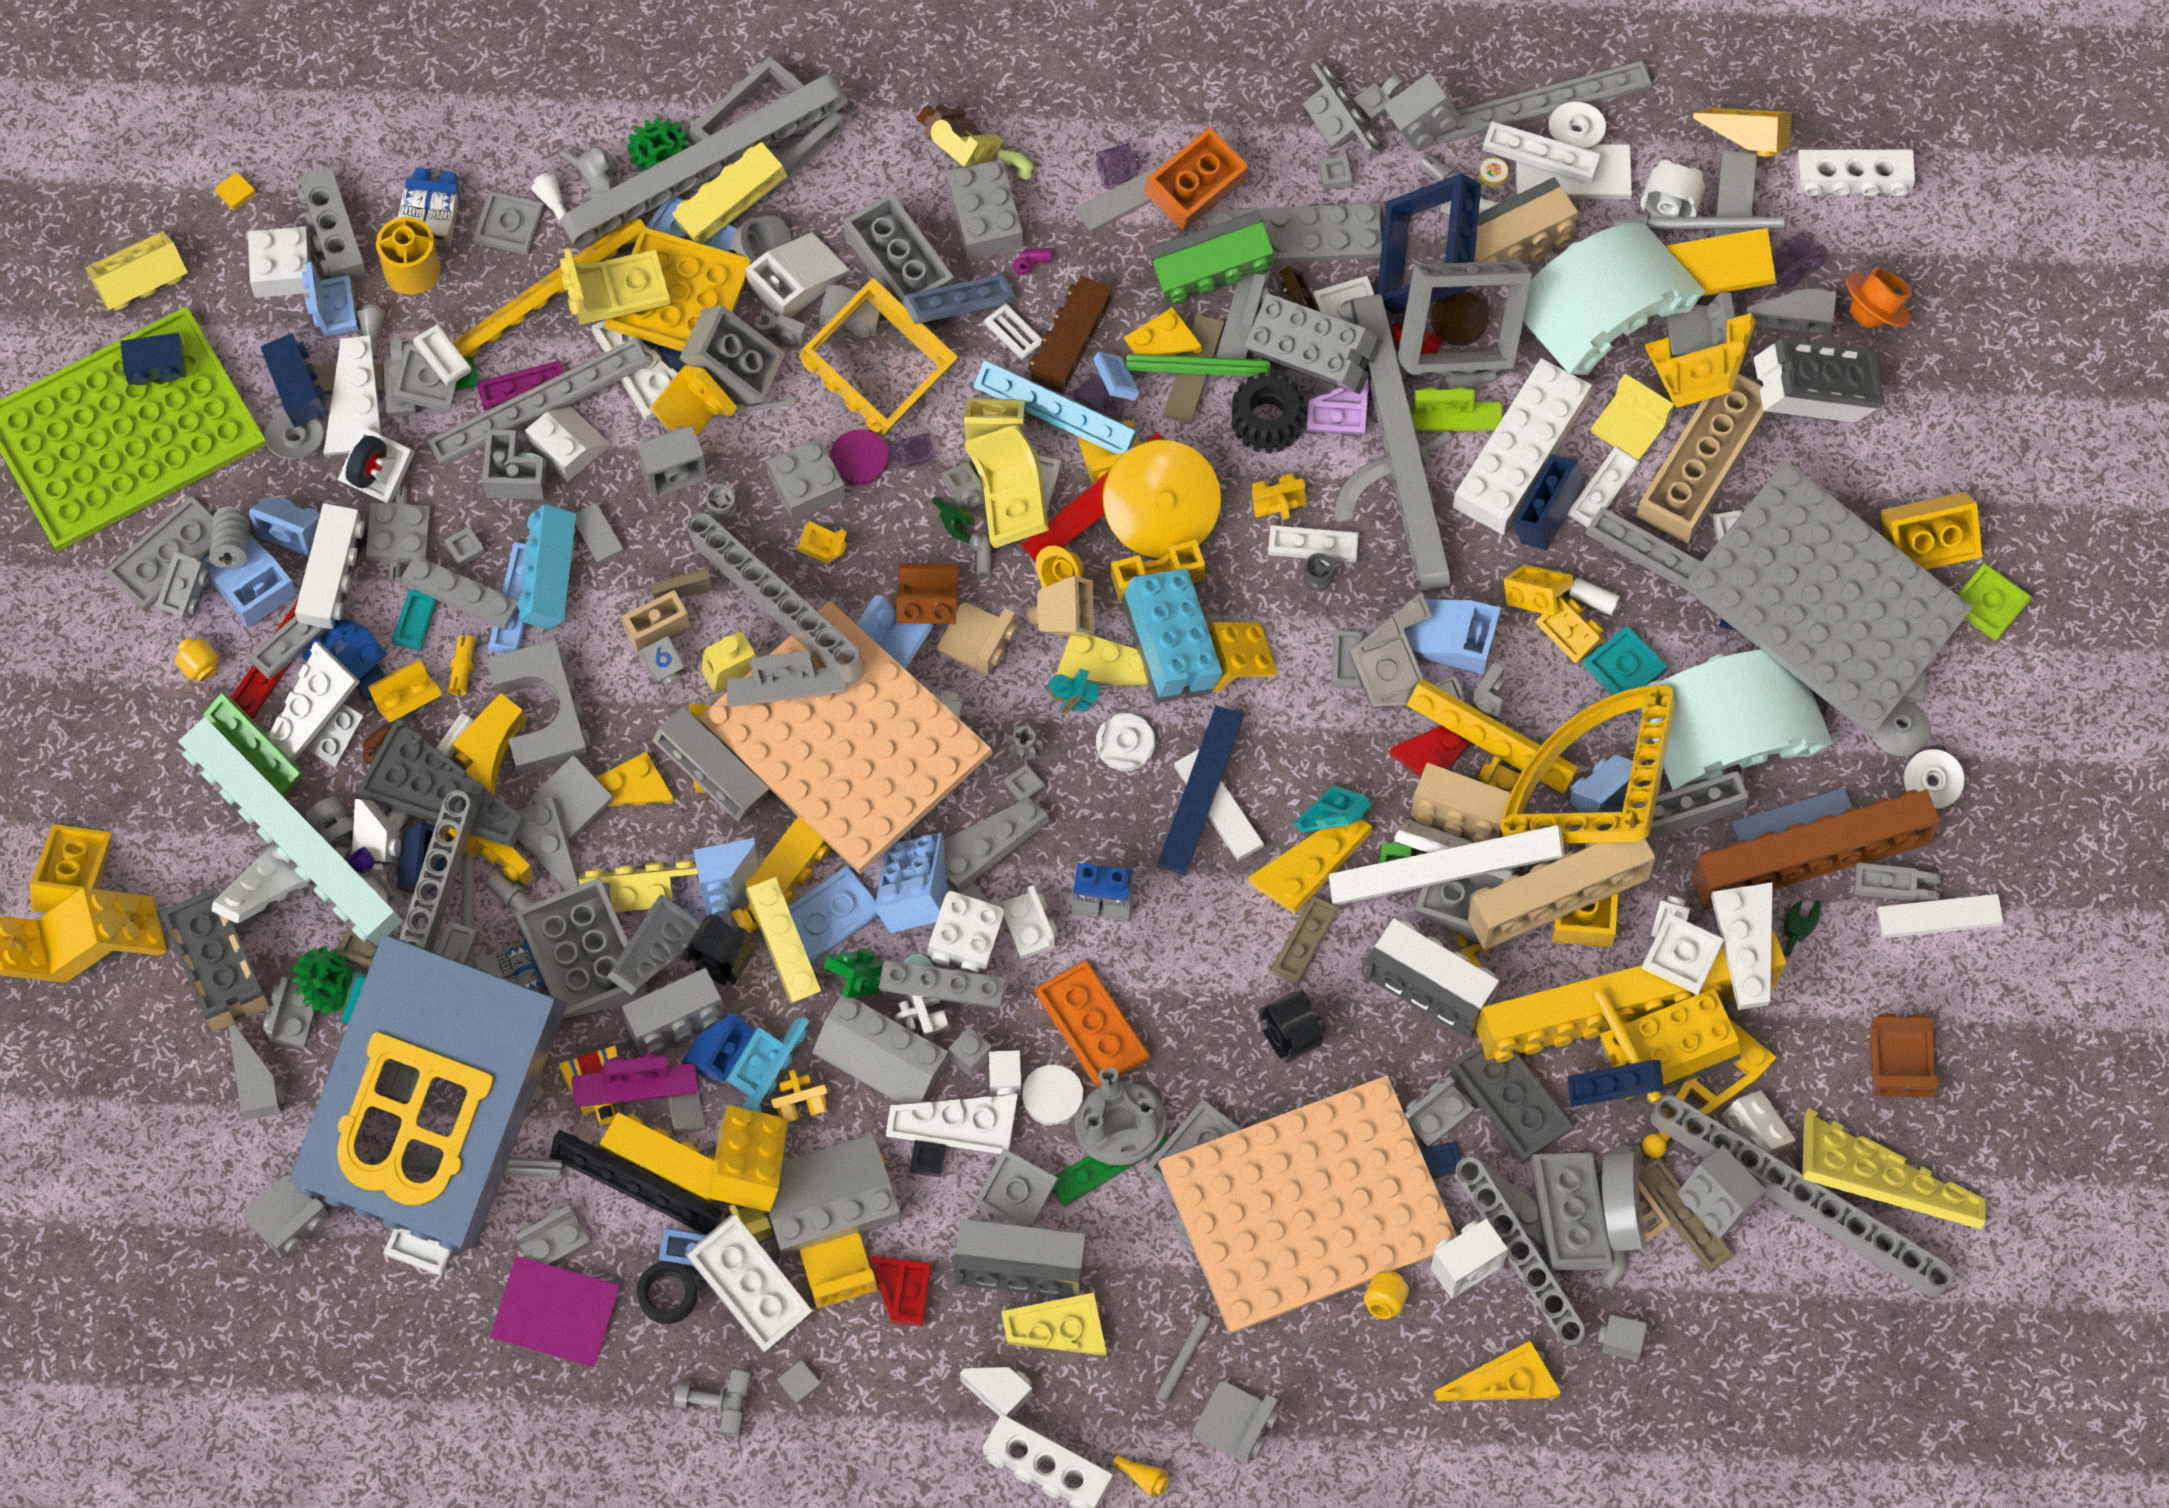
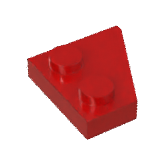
[1389,725,1471,777]
[871,1256,931,1327]

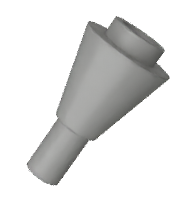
[357,304,386,359]
[1442,370,1497,390]

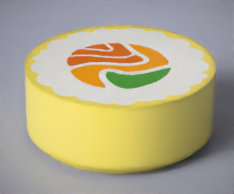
[1479,158,1508,187]

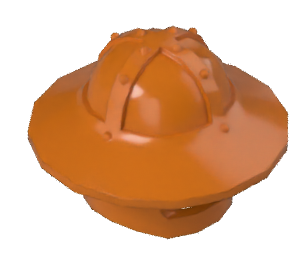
[1846,266,1912,329]

